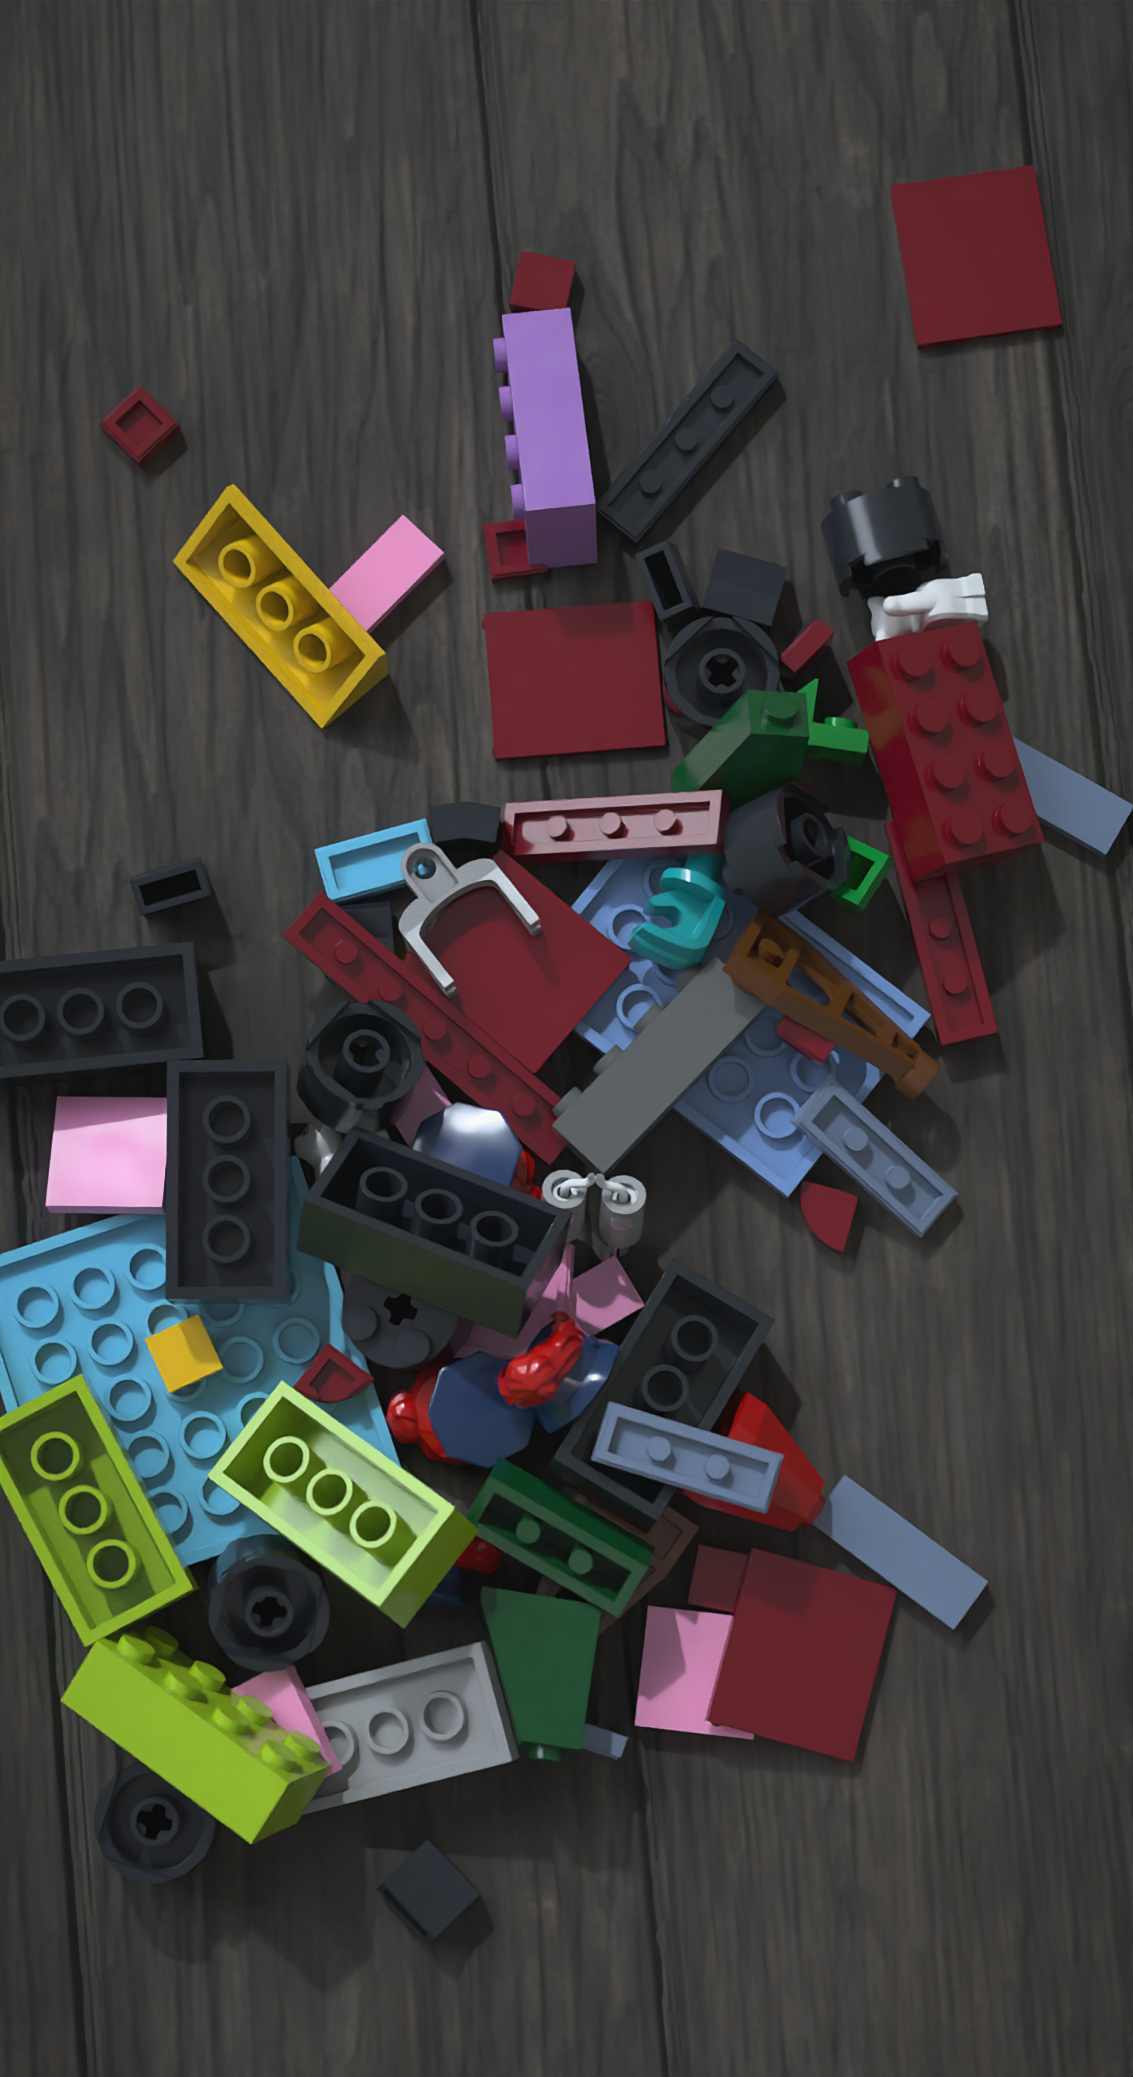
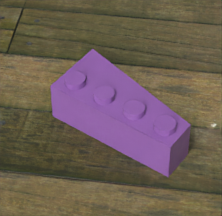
[493,308,597,568]

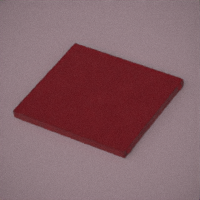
[889,165,1062,348]
[482,600,667,761]
[403,849,633,1075]
[705,1547,898,1762]

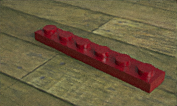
[282,891,566,1166]

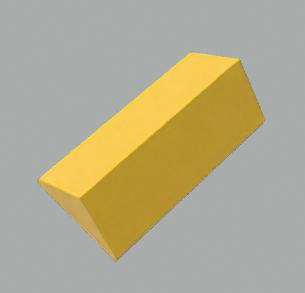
[173,484,389,728]

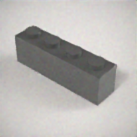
[552,956,767,1179]

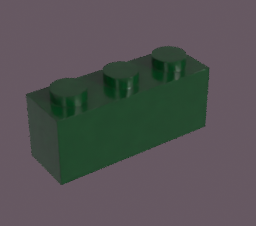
[466,1457,655,1618]

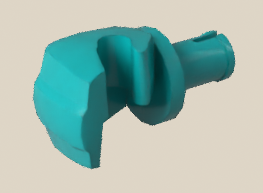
[627,853,728,970]

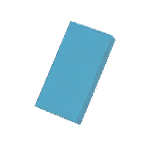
[314,818,436,906]

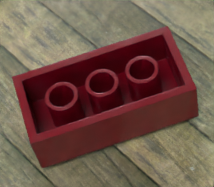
[846,621,1045,882]

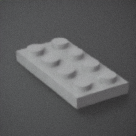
[302,1639,520,1815]

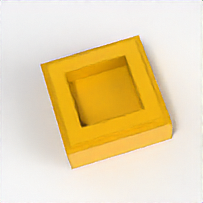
[144,1314,225,1394]

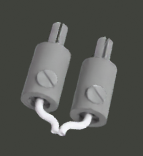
[541,1170,646,1256]

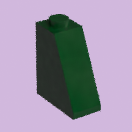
[670,690,809,812]
[478,1586,601,1765]

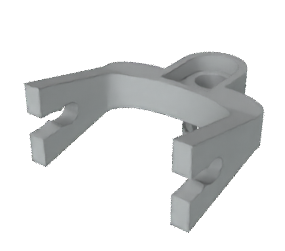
[399,842,542,999]

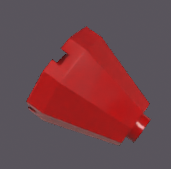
[676,1389,826,1532]

